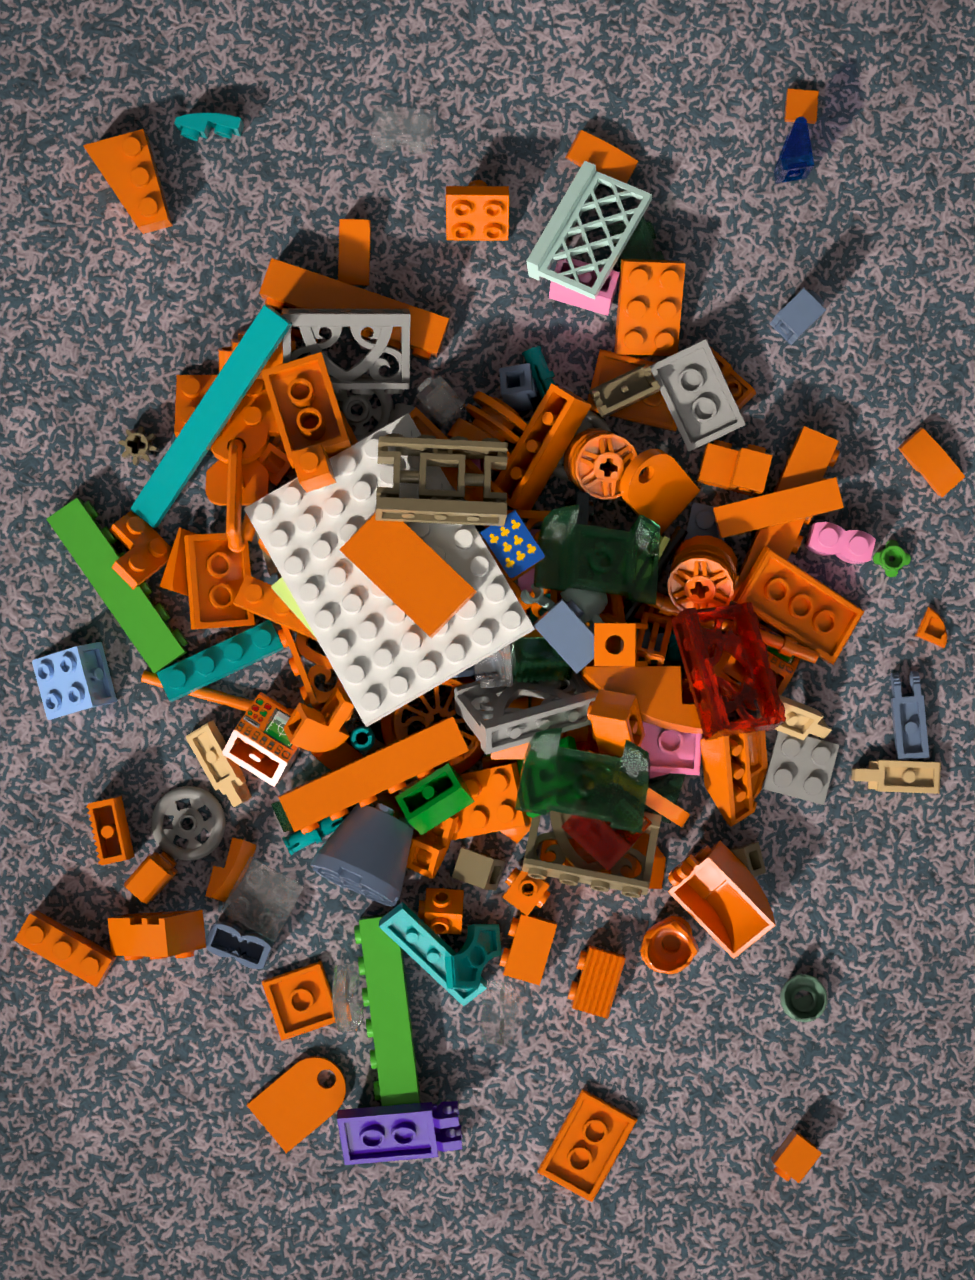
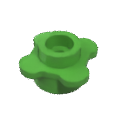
[873,540,911,577]

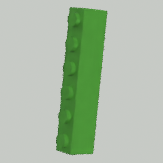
[46,498,188,673]
[354,914,421,1106]

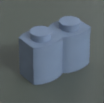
[206,920,275,969]

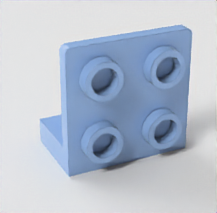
[32,642,117,720]

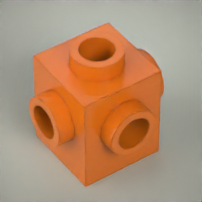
[502,867,551,916]
[418,888,464,935]

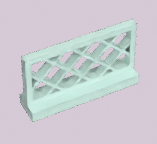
[526,161,652,300]

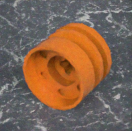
[447,391,528,472]
[564,428,637,500]
[667,535,738,617]

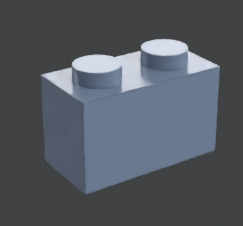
[770,288,826,345]
[533,598,594,674]

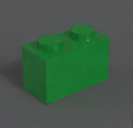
[395,763,475,835]

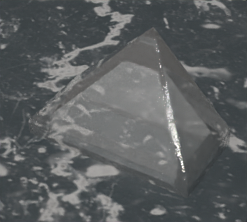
[481,979,527,1046]

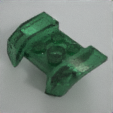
[534,505,661,605]
[514,728,650,833]

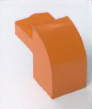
[283,686,354,753]

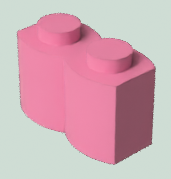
[805,522,876,564]

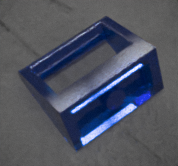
[774,117,814,184]

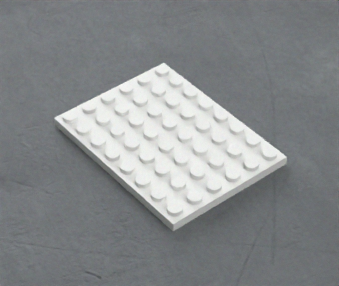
[244,413,535,727]

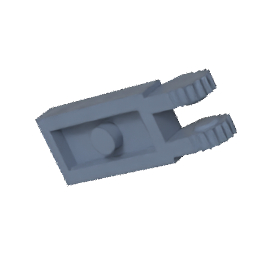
[890,671,929,760]

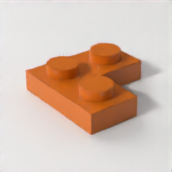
[109,511,172,590]

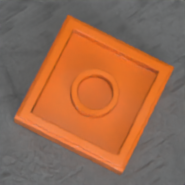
[262,961,341,1041]

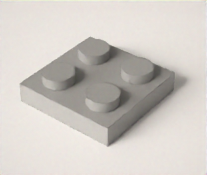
[762,731,839,805]

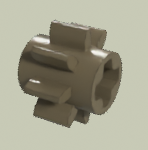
[118,426,159,466]

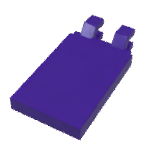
[337,1101,462,1165]

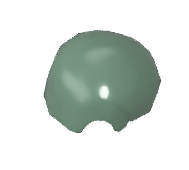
[780,973,828,1022]

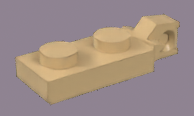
[757,694,832,740]
[186,720,252,807]
[851,759,941,794]

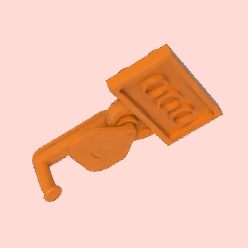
[174,375,281,553]

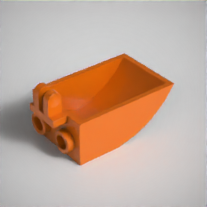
[667,841,776,959]

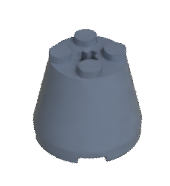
[310,803,414,907]

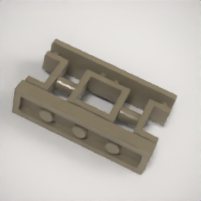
[375,433,508,526]

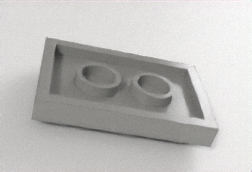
[650,339,746,451]

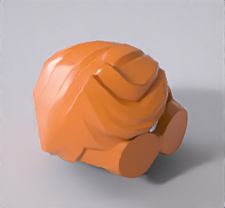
[640,916,699,974]

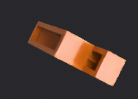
[581,666,715,734]

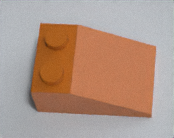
[261,352,351,469]

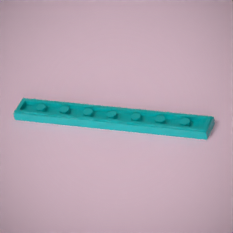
[130,305,293,528]

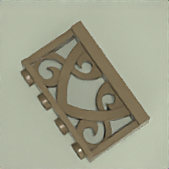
[522,799,662,898]

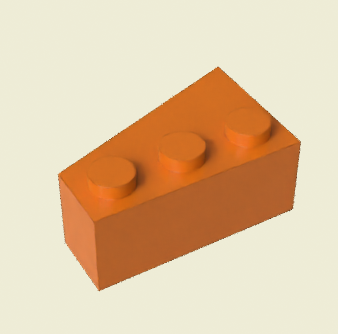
[83,129,173,234]
[108,910,206,961]

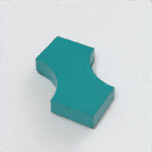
[445,924,502,989]

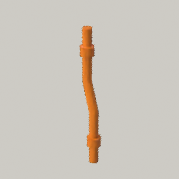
[636,590,819,664]

